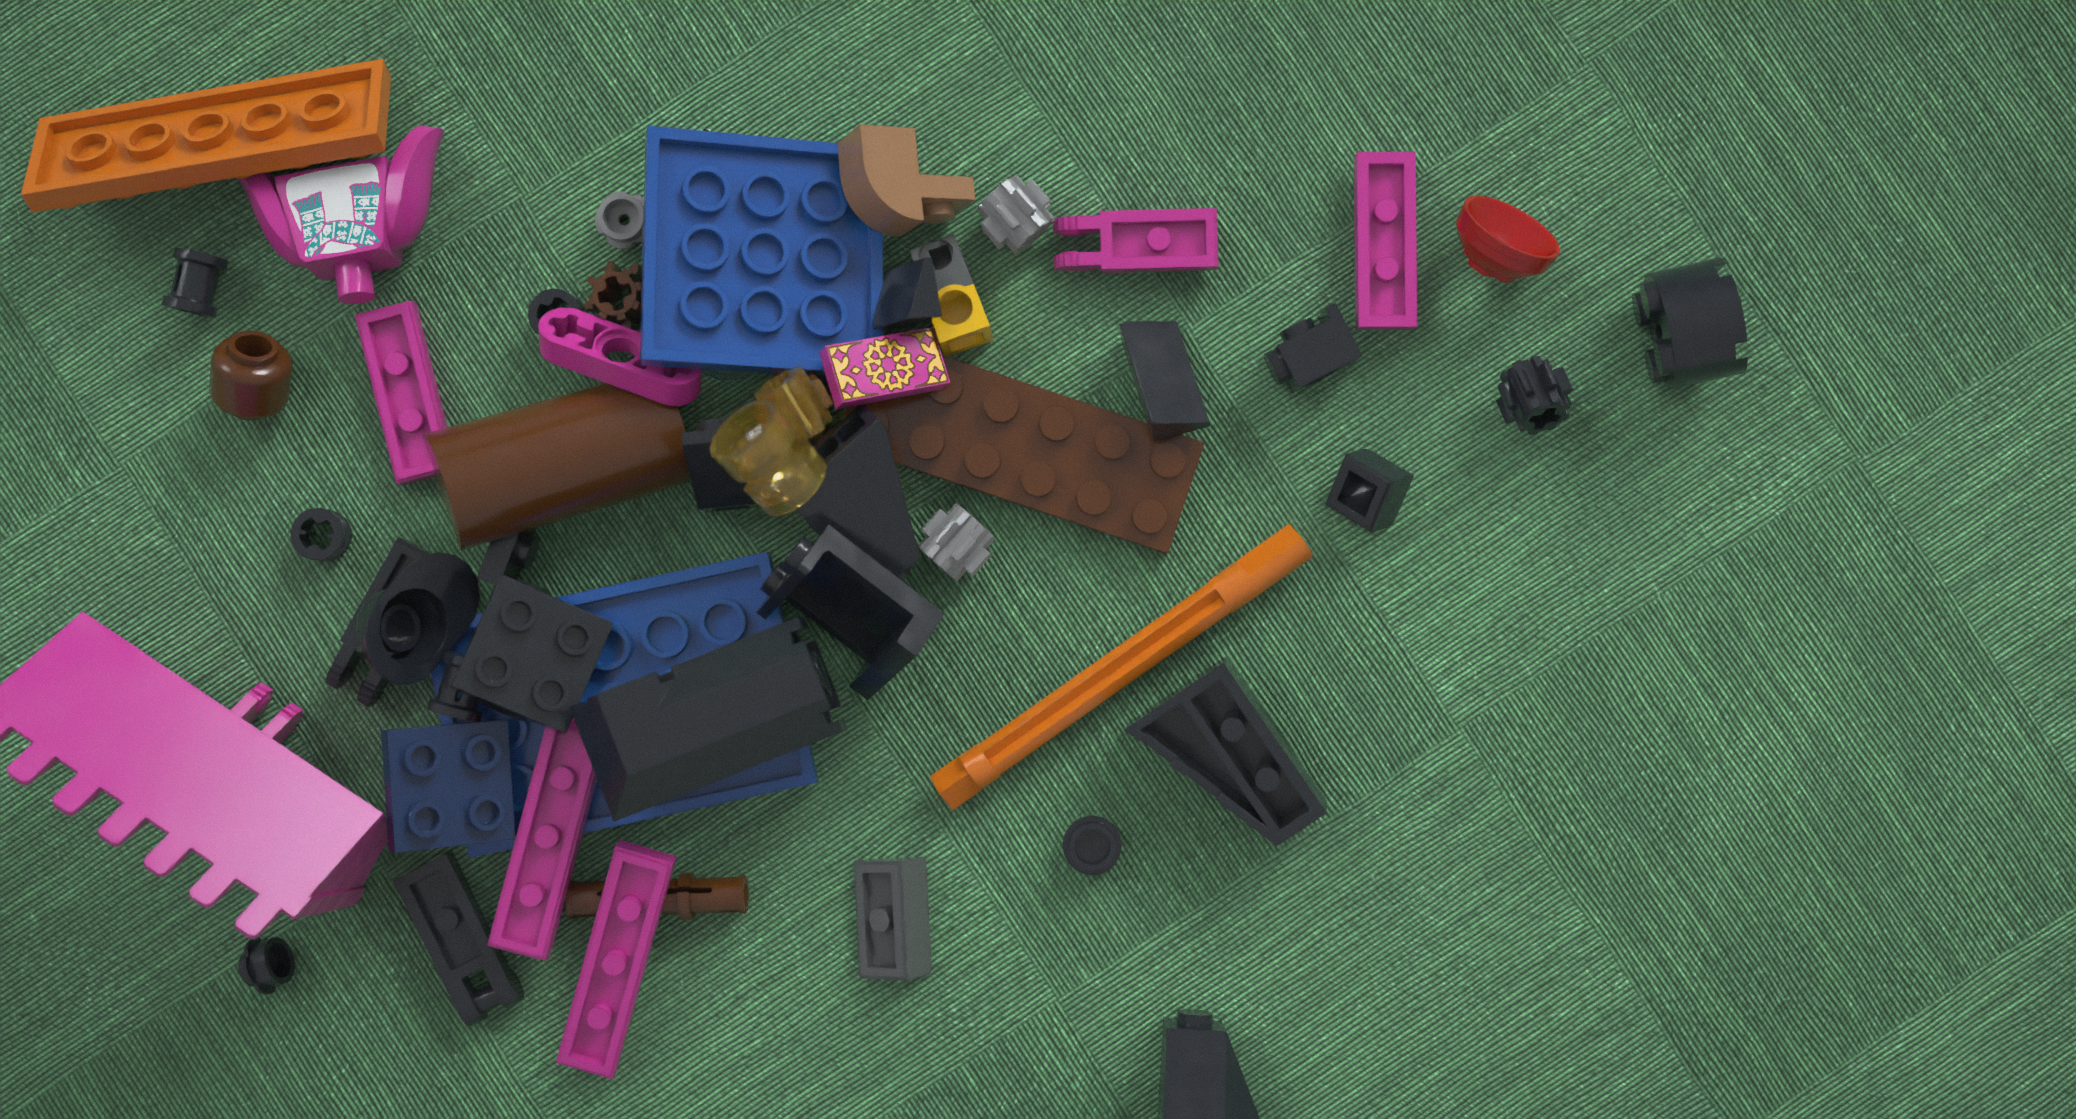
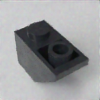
[682,418,765,513]

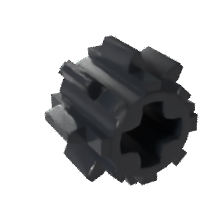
[1496,356,1574,435]

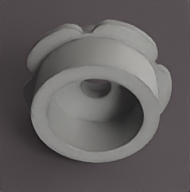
[595,191,644,249]

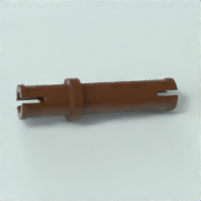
[566,872,749,920]

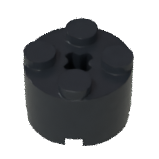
[1632,257,1748,389]

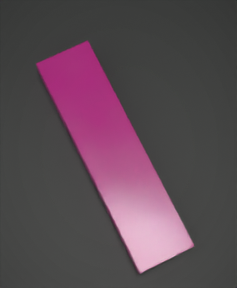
[487,718,597,961]
[556,840,677,1079]

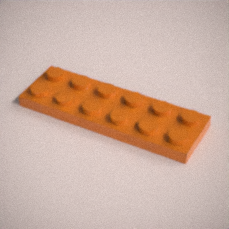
[21,59,391,213]

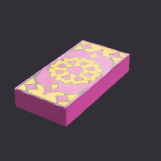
[819,327,950,409]

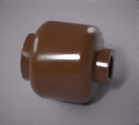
[209,331,293,421]

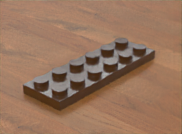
[843,355,1205,554]

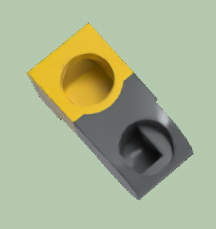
[909,234,994,357]

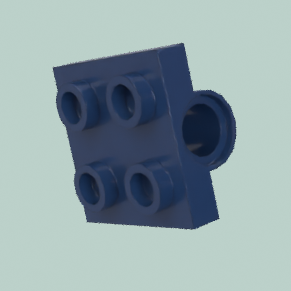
[381,720,515,853]

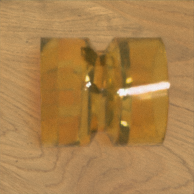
[710,399,827,516]

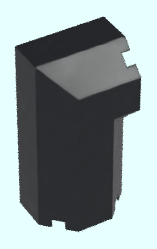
[570,617,847,822]

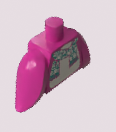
[237,125,444,304]

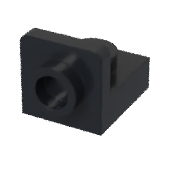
[477,528,549,594]

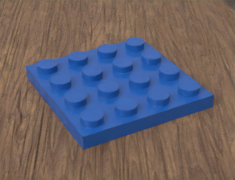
[640,126,883,377]

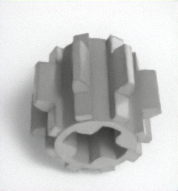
[977,175,1054,254]
[918,503,996,581]

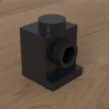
[1263,303,1362,394]

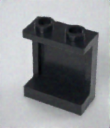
[756,525,944,700]

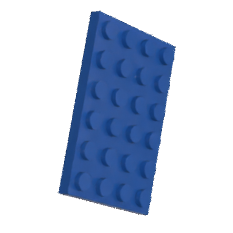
[431,552,819,858]

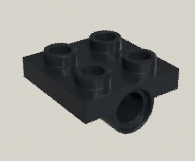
[450,575,614,735]

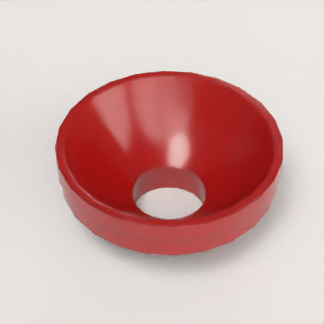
[1456,195,1560,283]

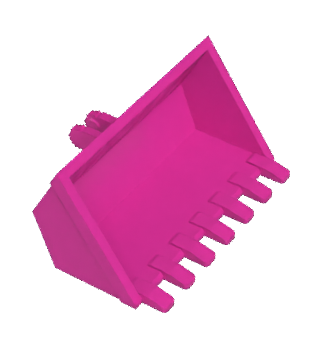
[0,611,388,939]

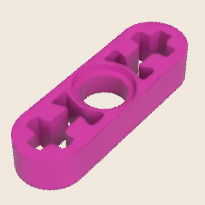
[538,308,702,406]

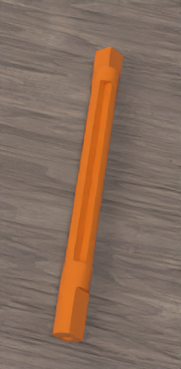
[930,524,1313,810]

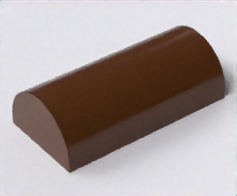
[423,383,691,551]

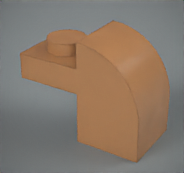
[837,125,975,237]

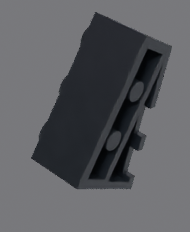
[1124,656,1327,846]

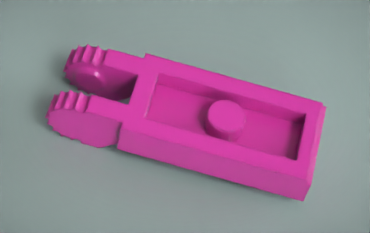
[1053,208,1218,273]

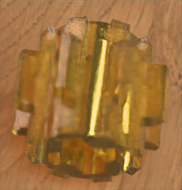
[754,366,833,446]

